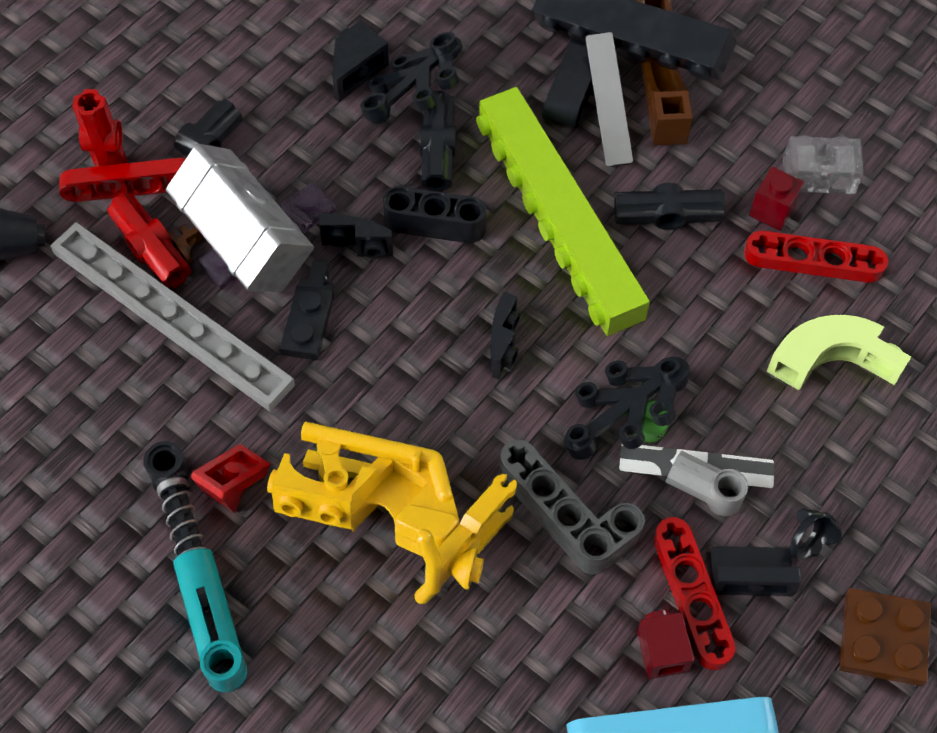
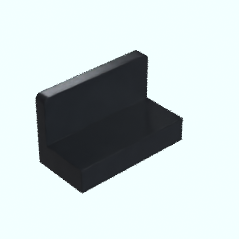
[709,546,801,596]

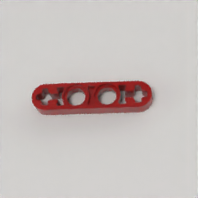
[59,158,186,202]
[744,231,889,283]
[654,517,735,671]

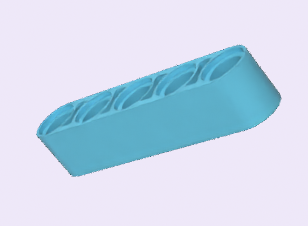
[566,697,779,733]

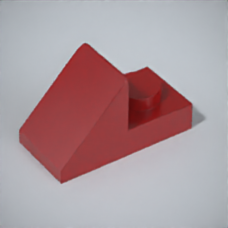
[191,444,270,513]

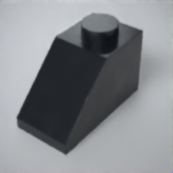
[332,20,389,101]

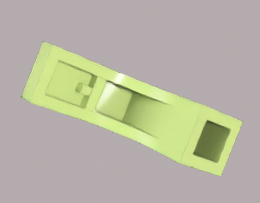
[767,315,911,390]

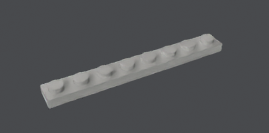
[50,222,295,412]

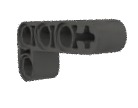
[500,440,645,575]

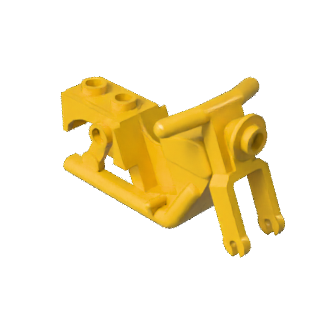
[267,421,517,604]

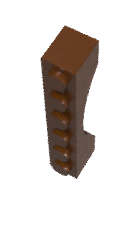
[634,0,693,146]

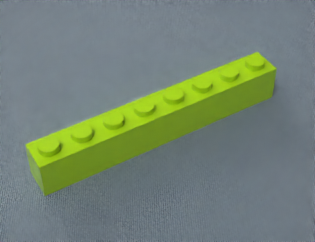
[476,87,650,336]

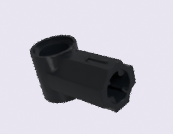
[174,99,243,156]

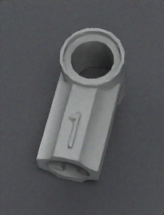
[666,450,748,517]

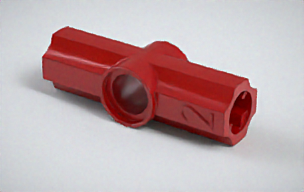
[72,89,128,167]
[106,193,192,289]

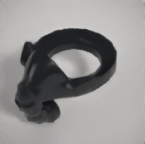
[790,508,842,560]

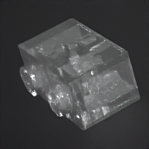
[783,135,864,194]

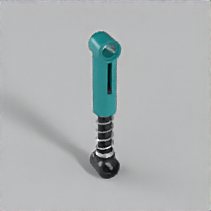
[143,441,247,693]

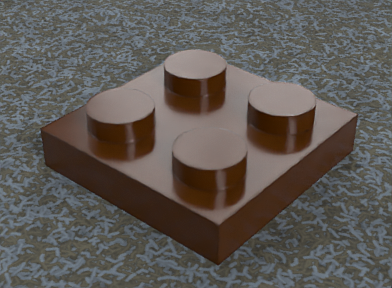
[839,588,931,687]

